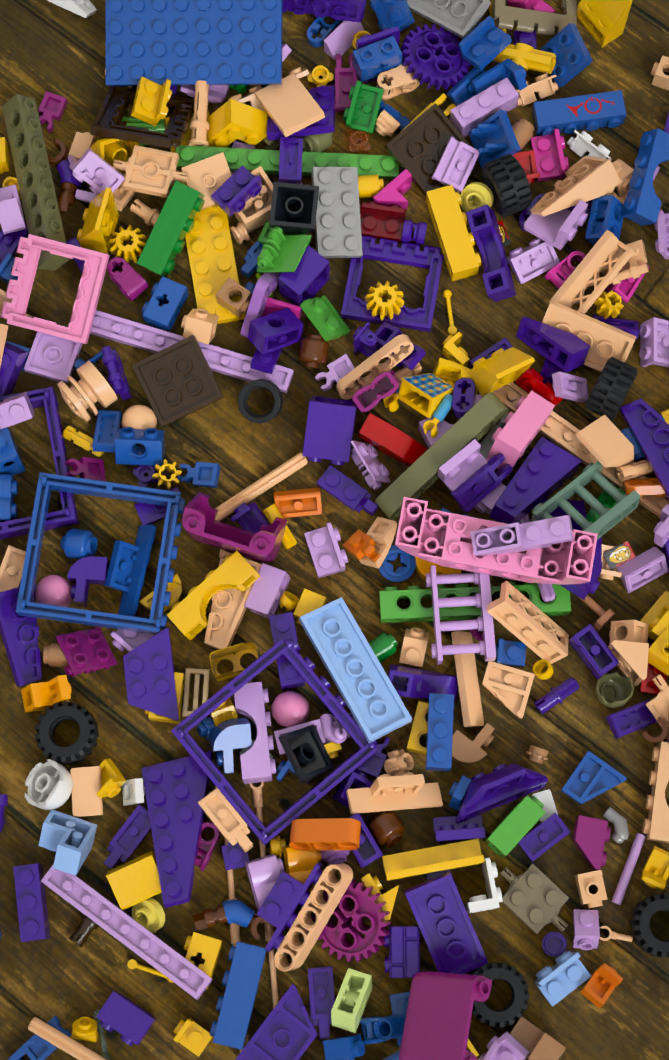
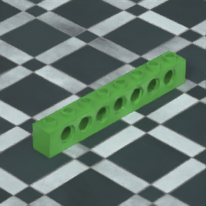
[379,582,571,623]

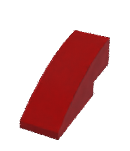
[359,413,428,467]

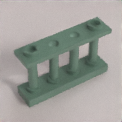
[531,461,641,540]

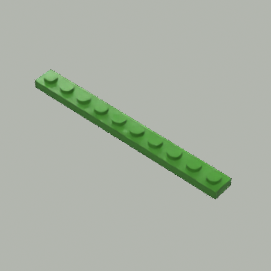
[176,145,399,180]

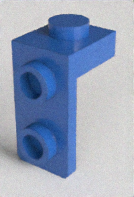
[472,58,527,95]

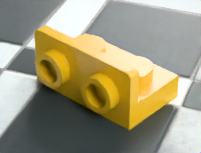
[131,77,172,126]
[640,591,669,641]

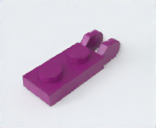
[335,54,357,112]

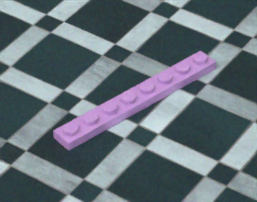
[41,865,213,1000]

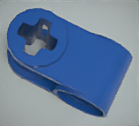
[360,1014,405,1045]

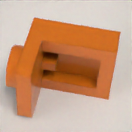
[580,963,623,1009]

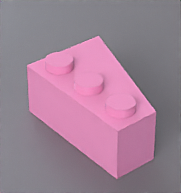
[486,390,555,476]

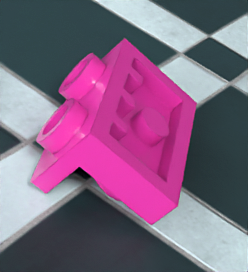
[530,129,569,182]

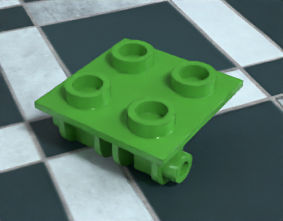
[257,226,312,273]

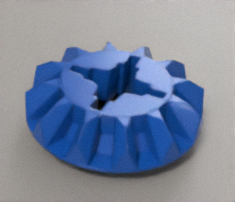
[379,545,416,582]

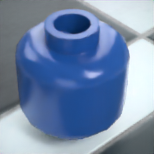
[61,529,98,559]

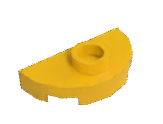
[139,574,182,611]

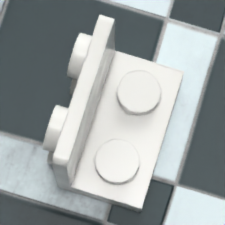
[464,857,503,914]

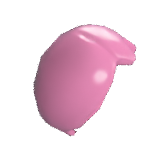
[35,575,73,607]
[271,691,310,727]

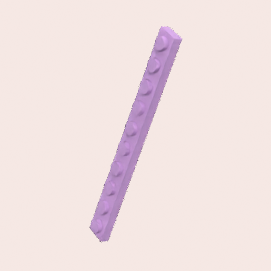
[90,310,294,393]

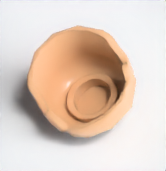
[121,404,157,429]

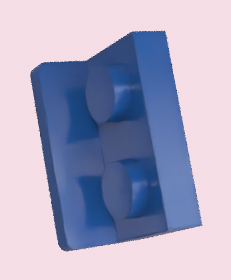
[370,0,415,32]
[459,16,512,71]

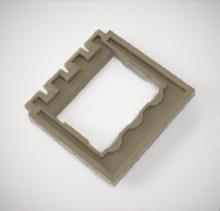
[492,0,577,36]

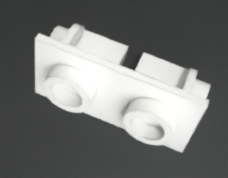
[567,130,613,161]

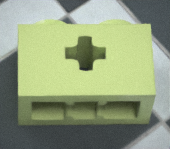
[331,968,372,1033]

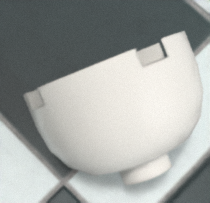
[25,759,73,810]

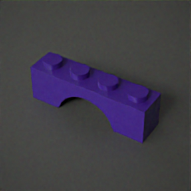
[466,205,516,302]

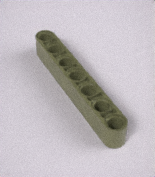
[375,392,508,520]

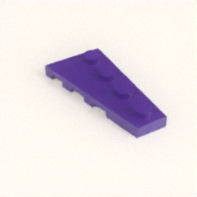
[0,584,42,687]

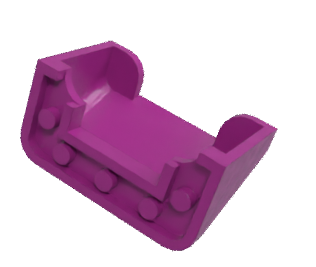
[182,492,288,563]
[399,971,492,1060]

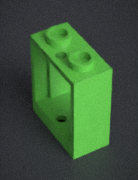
[484,795,546,858]

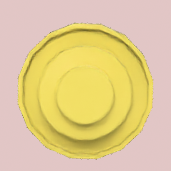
[460,182,493,212]
[132,897,165,933]

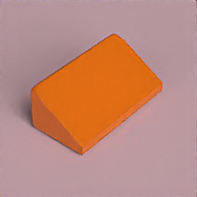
[274,487,322,518]

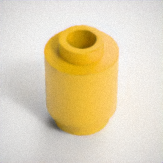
[358,174,384,198]

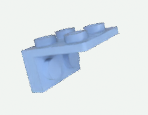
[533,951,591,1007]

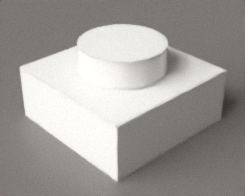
[122,778,145,806]

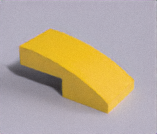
[433,358,478,395]

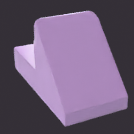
[0,185,26,234]

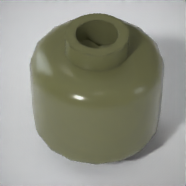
[301,132,333,152]

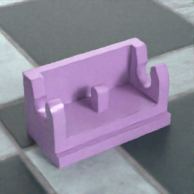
[244,563,291,619]

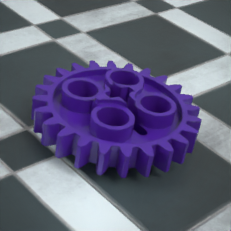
[400,24,471,90]

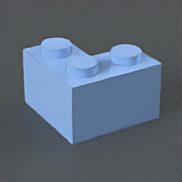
[38,809,97,876]

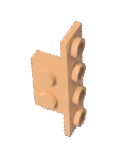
[346,772,443,814]

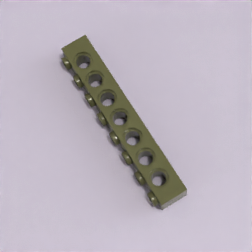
[2,94,70,271]

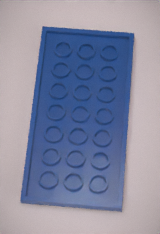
[106,0,283,86]

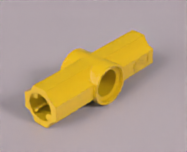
[492,43,556,74]

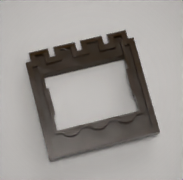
[91,86,194,148]

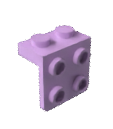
[523,200,588,250]

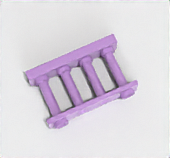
[426,566,496,664]

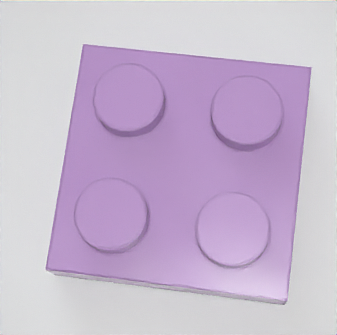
[24,331,83,384]

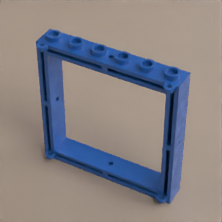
[16,472,185,634]

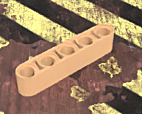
[274,863,353,971]

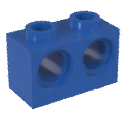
[585,195,624,246]

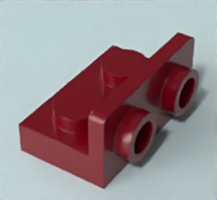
[360,202,406,243]

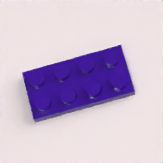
[404,871,488,974]

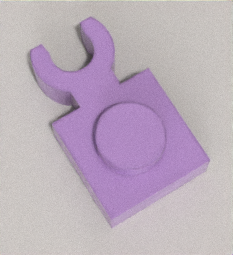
[315,354,355,391]

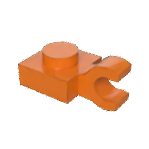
[343,529,381,562]

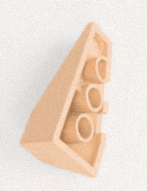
[530,155,621,216]

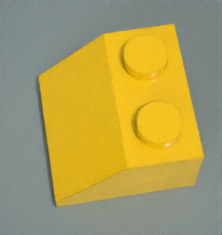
[468,347,535,397]

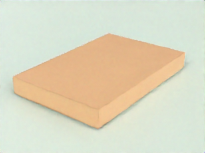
[255,73,325,137]

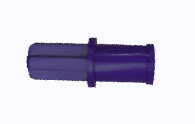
[533,677,579,715]

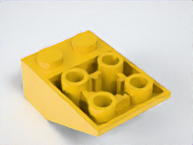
[577,0,633,48]

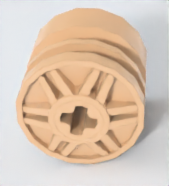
[57,361,118,423]

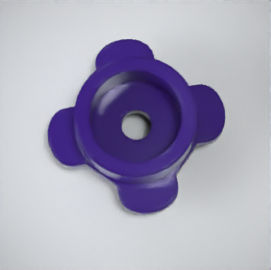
[133,465,158,487]

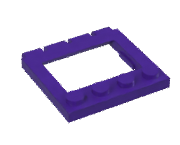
[341,235,444,332]

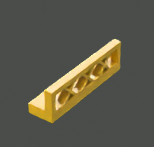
[382,838,485,881]

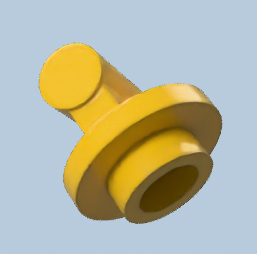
[71,1017,98,1042]

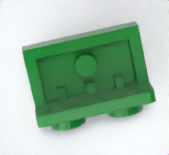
[343,81,384,135]

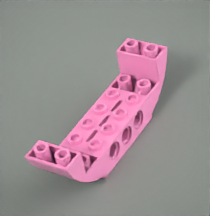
[395,497,598,585]

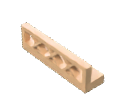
[549,230,635,314]
[487,581,569,664]

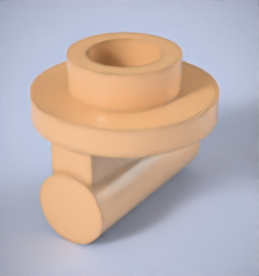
[375,110,401,137]

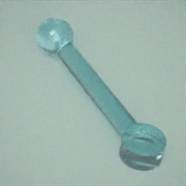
[93,1009,111,1060]

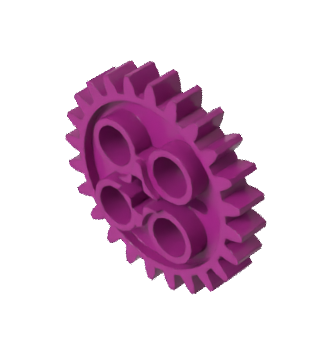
[311,880,391,962]

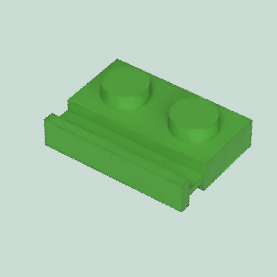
[300,295,351,341]

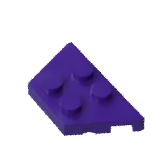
[123,628,180,721]
[235,984,318,1060]

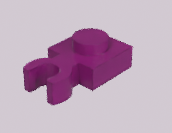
[38,91,68,133]
[65,457,105,482]

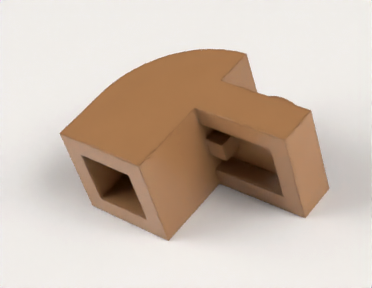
[452,723,495,765]

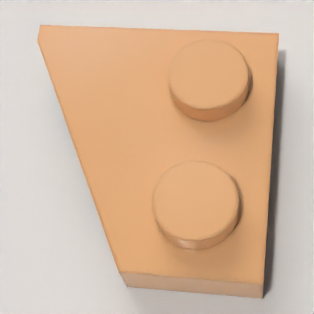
[482,661,535,719]

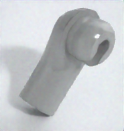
[603,807,629,843]

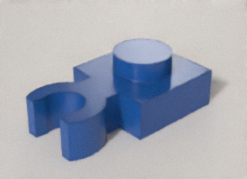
[178,462,221,488]

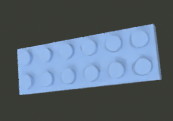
[299,597,412,743]

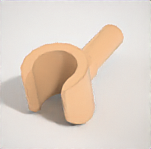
[600,926,633,942]

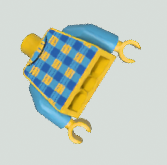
[383,373,454,438]

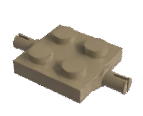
[500,864,569,935]

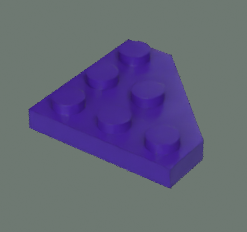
[267,85,335,141]

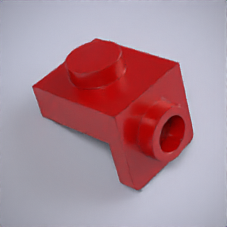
[513,150,540,183]

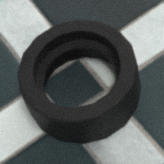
[238,379,283,424]

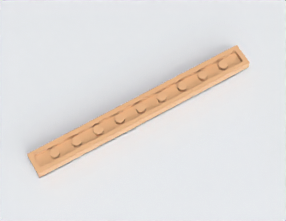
[493,382,669,518]

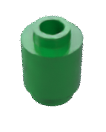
[368,632,398,663]

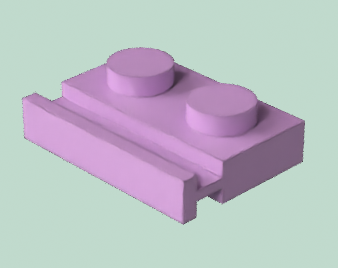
[432,137,479,193]

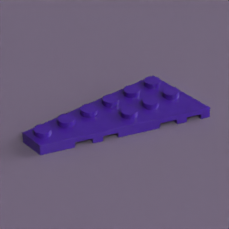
[620,399,669,498]
[142,751,213,908]

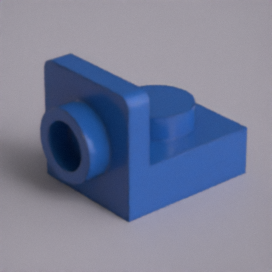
[495,638,526,667]

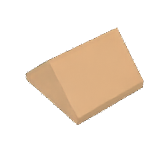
[576,415,634,467]
[608,640,649,687]

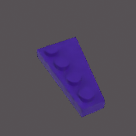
[283,0,366,23]

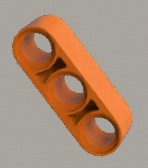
[289,818,361,851]

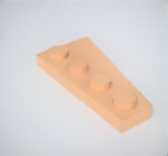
[204,549,262,650]

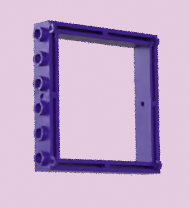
[0,387,79,540]
[171,637,378,845]

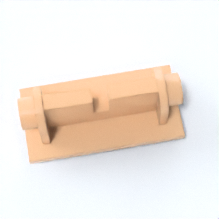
[515,73,558,107]

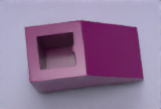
[572,815,611,871]

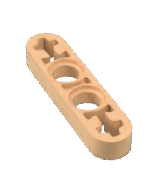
[336,334,414,400]

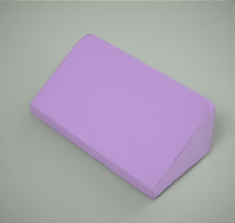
[324,21,364,61]
[617,547,668,593]

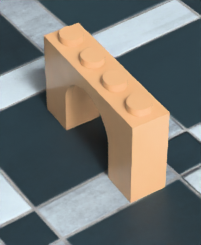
[643,741,669,843]

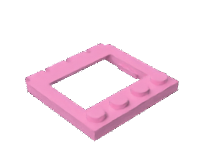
[0,234,110,344]

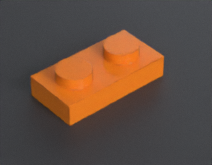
[622,478,666,498]

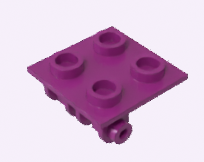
[55,627,117,677]

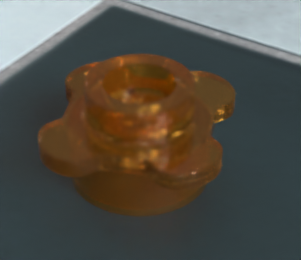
[348,131,371,153]

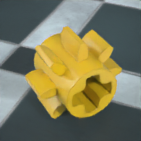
[594,290,624,319]
[152,459,182,490]

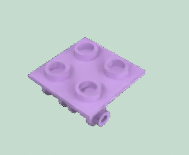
[351,441,391,490]

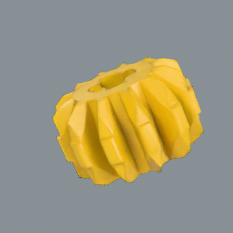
[109,224,147,263]
[365,281,404,321]

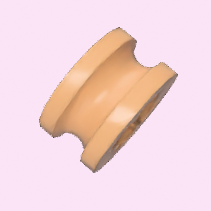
[230,222,250,245]

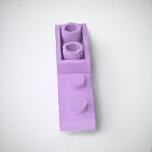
[471,515,574,556]

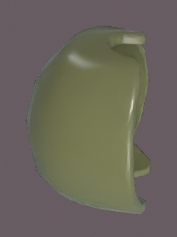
[594,672,634,708]

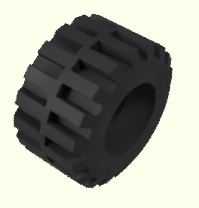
[482,154,531,217]
[586,356,637,421]
[35,702,99,765]
[630,894,669,957]
[471,962,530,1027]

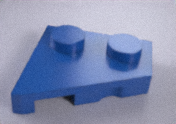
[560,751,627,805]

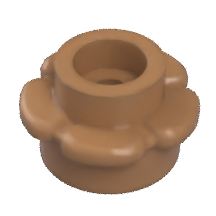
[526,745,549,764]

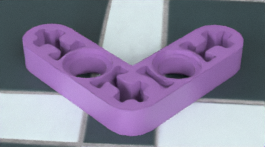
[240,272,280,338]

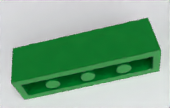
[137,181,205,277]

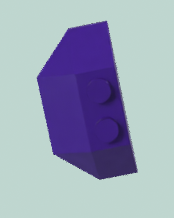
[456,763,548,824]

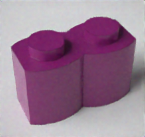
[352,369,401,412]

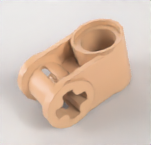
[376,64,419,100]

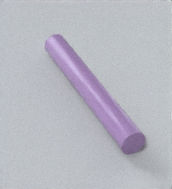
[611,833,646,905]

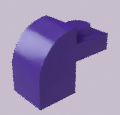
[375,322,426,371]
[67,556,110,607]

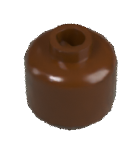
[298,334,329,368]
[369,811,405,847]

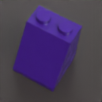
[302,395,358,465]

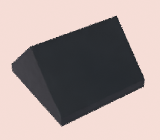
[269,182,319,235]
[278,724,335,785]

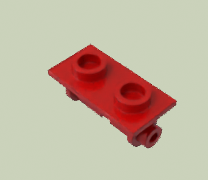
[515,368,563,406]

